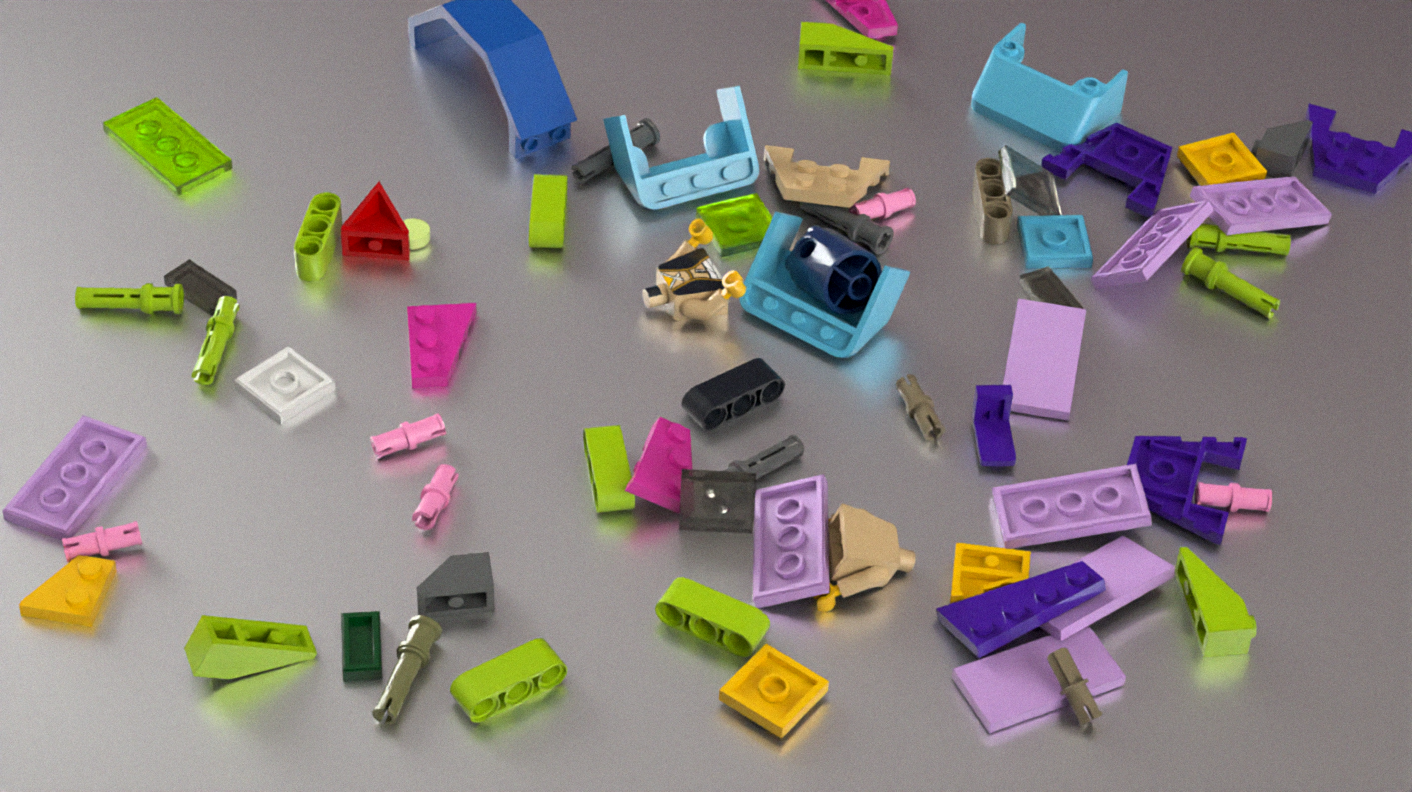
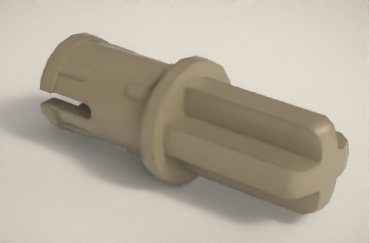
[1047,647,1103,726]

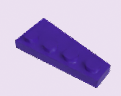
[936,561,1106,658]

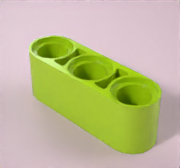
[529,174,567,249]
[294,192,343,281]
[583,425,635,513]
[655,577,771,657]
[450,638,568,723]

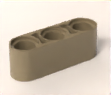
[972,158,1013,245]

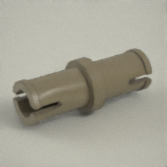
[895,374,945,441]

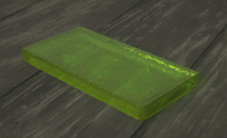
[103,97,233,196]

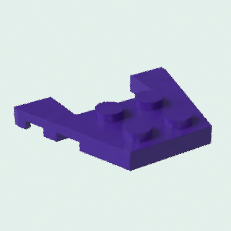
[1306,103,1412,194]
[1041,122,1173,218]
[1127,436,1247,545]

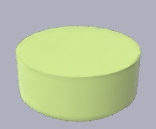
[403,218,430,249]

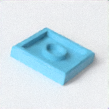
[1017,215,1093,269]

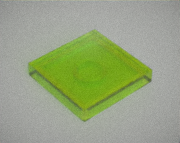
[696,193,772,257]

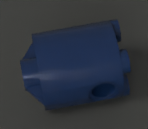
[785,226,882,315]

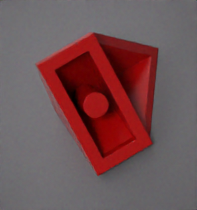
[341,181,410,261]

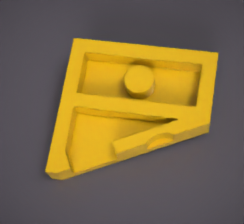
[950,542,1031,604]
[19,555,117,627]

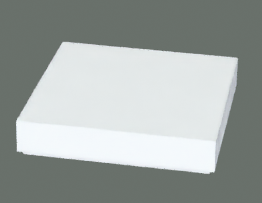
[234,346,336,425]

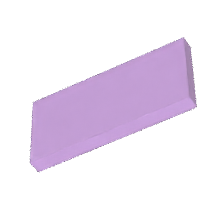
[1190,176,1332,235]
[1091,200,1214,290]
[1003,298,1086,421]
[2,415,147,540]
[992,464,1152,549]
[753,474,829,608]
[1039,536,1175,641]
[952,626,1126,733]

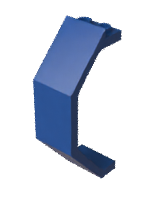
[408,0,577,159]

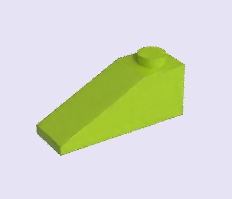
[798,21,893,75]
[1174,547,1257,658]
[184,615,317,679]

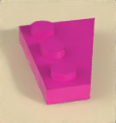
[826,0,898,38]
[407,303,477,388]
[625,417,695,517]

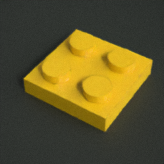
[1177,132,1267,186]
[719,643,829,739]

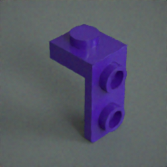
[971,385,1016,466]

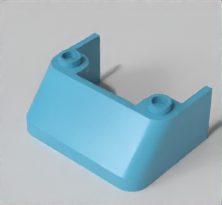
[971,23,1128,153]
[603,86,759,210]
[739,211,911,358]

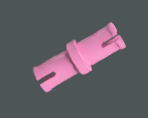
[849,187,916,219]
[370,413,446,459]
[412,464,459,530]
[1195,482,1272,512]
[62,521,142,562]

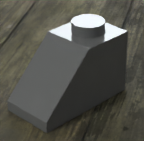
[1251,120,1313,178]
[416,552,495,618]

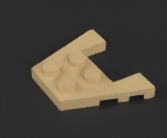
[764,145,890,208]

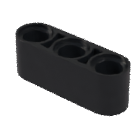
[681,358,785,431]

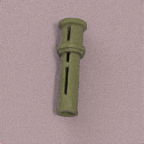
[372,615,443,725]

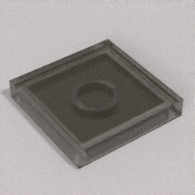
[998,145,1062,216]
[679,469,757,534]

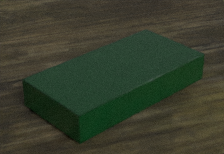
[341,611,382,681]

